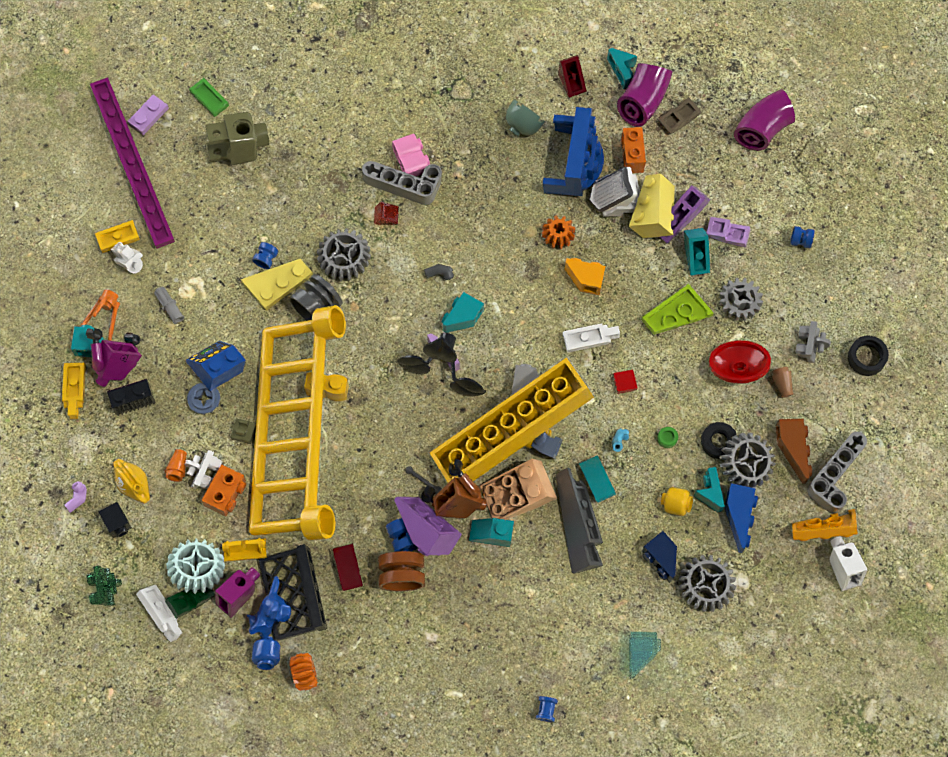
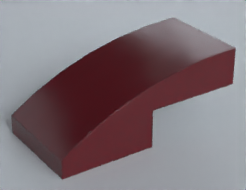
[333,543,363,591]

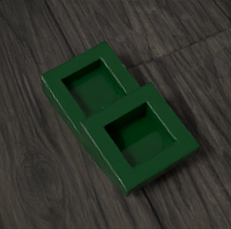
[165,587,215,619]

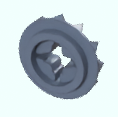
[187,383,221,415]

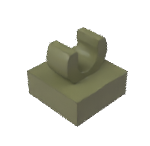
[230,418,256,444]

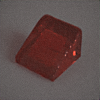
[374,202,399,225]

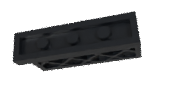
[259,544,327,641]

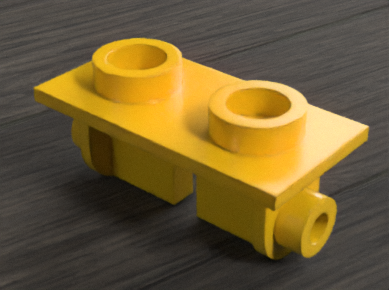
[222,538,267,562]

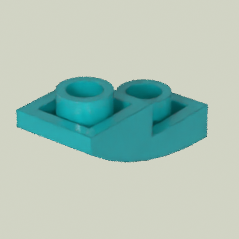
[579,455,616,503]

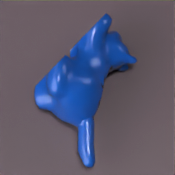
[246,576,291,637]

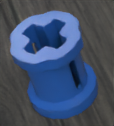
[535,696,558,722]

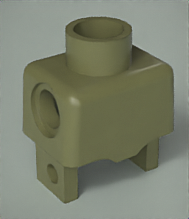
[205,112,269,166]

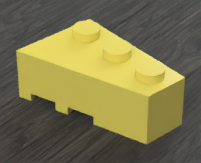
[629,174,675,238]

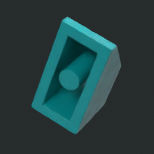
[684,228,710,275]
[71,325,105,357]
[469,518,514,547]

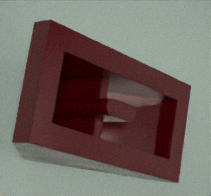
[558,55,587,98]

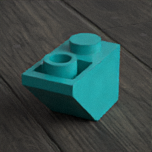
[441,292,484,333]

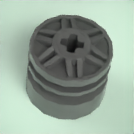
[289,273,343,321]

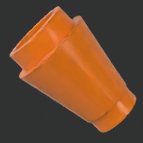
[165,449,187,482]

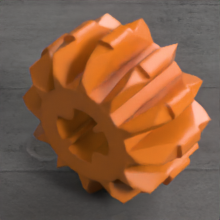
[542,215,575,249]
[289,653,318,691]

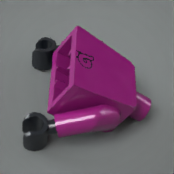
[86,328,142,387]

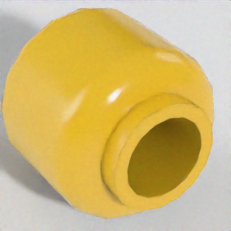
[661,487,693,516]

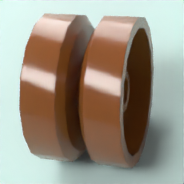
[378,551,425,591]

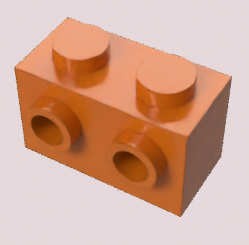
[201,464,246,517]

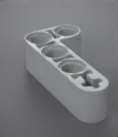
[362,161,442,205]
[807,432,867,514]

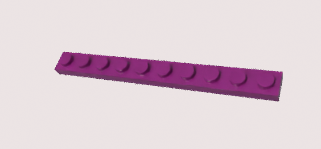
[90,77,175,249]

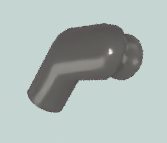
[424,264,454,280]

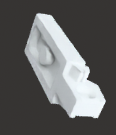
[563,324,620,353]
[136,585,182,642]

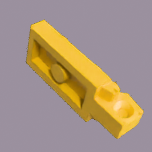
[62,362,86,419]

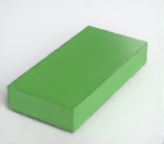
[189,78,229,117]

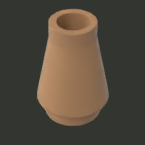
[771,367,794,398]

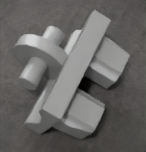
[796,321,831,363]

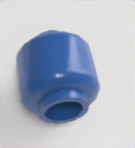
[252,636,281,670]

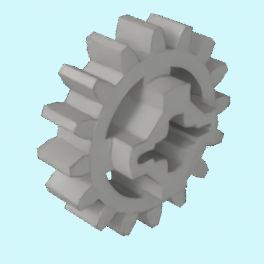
[719,278,763,321]

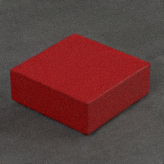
[613,369,638,394]

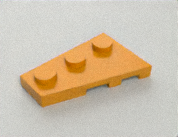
[792,509,858,541]

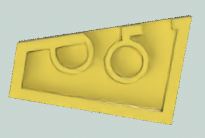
[241,259,313,311]

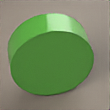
[657,427,679,448]

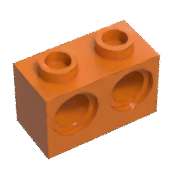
[621,127,646,173]

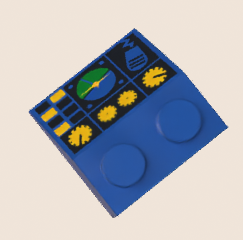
[186,341,246,391]

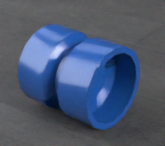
[386,518,418,552]

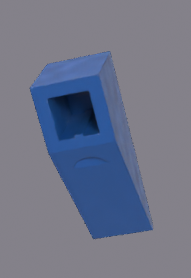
[724,483,758,553]

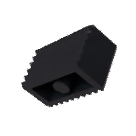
[107,379,156,416]

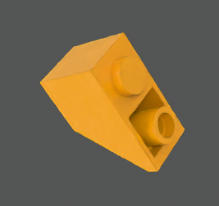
[564,258,606,295]

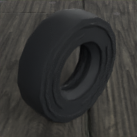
[701,422,737,459]

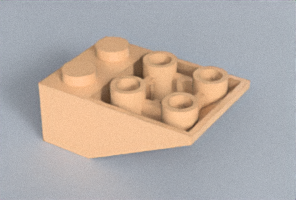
[480,459,557,520]

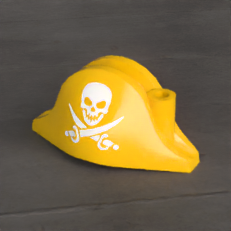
[113,459,150,504]

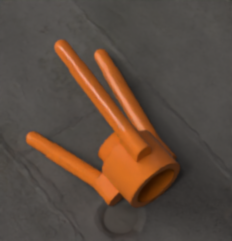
[81,289,120,341]

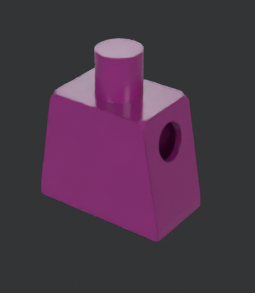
[215,567,260,618]

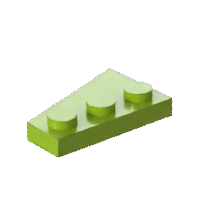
[641,284,714,335]

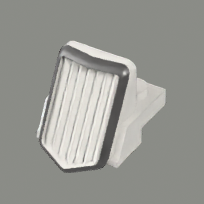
[589,167,640,216]

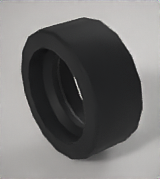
[847,335,889,376]

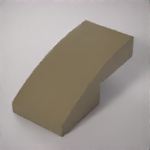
[658,97,702,134]

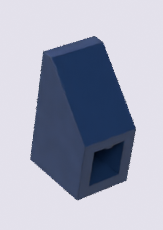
[642,531,677,583]

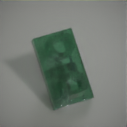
[86,565,122,607]

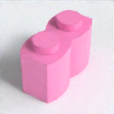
[392,134,430,177]

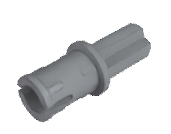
[154,286,185,324]

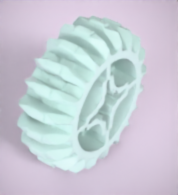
[167,538,225,594]

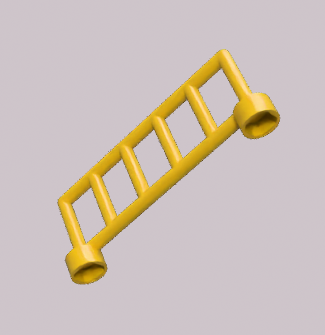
[249,305,346,541]

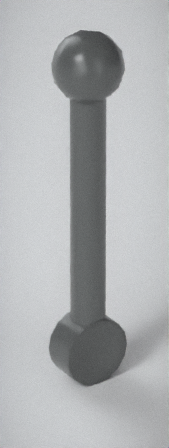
[405,466,442,495]

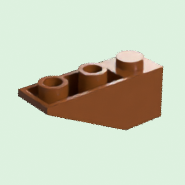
[776,418,812,484]

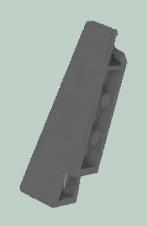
[556,468,603,573]

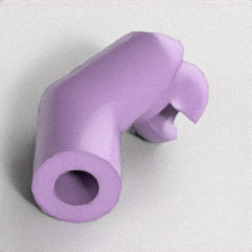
[64,481,87,513]

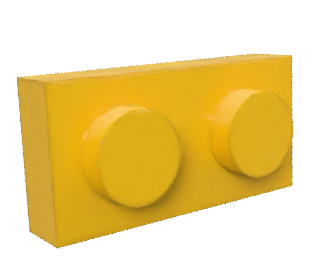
[95,220,140,253]

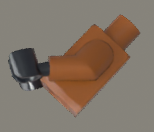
[421,459,487,519]

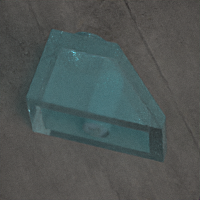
[629,632,661,679]

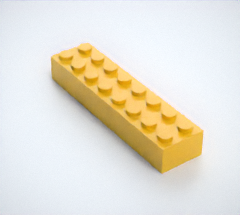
[430,357,594,483]

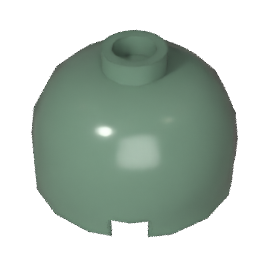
[506,100,545,136]

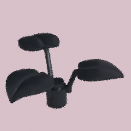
[396,333,487,397]

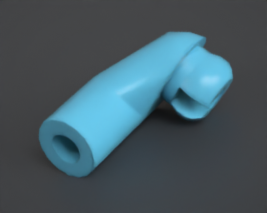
[612,428,629,452]

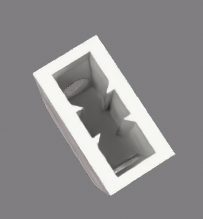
[830,537,867,591]

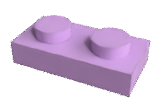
[128,95,169,135]

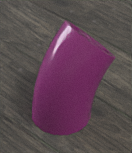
[617,63,673,127]
[733,89,795,151]

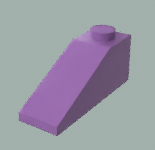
[661,185,711,243]

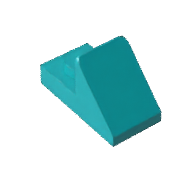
[607,48,637,89]
[693,467,725,513]

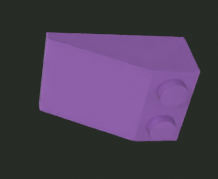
[394,497,462,556]

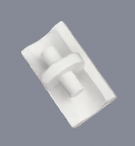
[111,242,143,273]
[185,450,222,489]

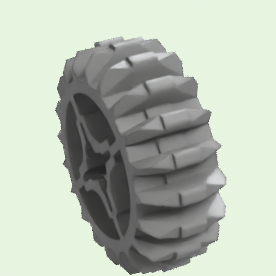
[317,228,371,281]
[719,433,776,488]
[679,555,736,612]

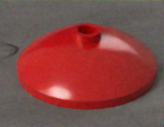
[709,340,771,384]

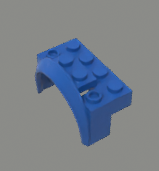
[543,107,604,196]

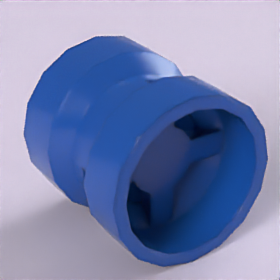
[790,226,815,249]
[252,242,279,269]

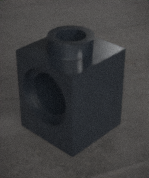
[98,502,132,538]

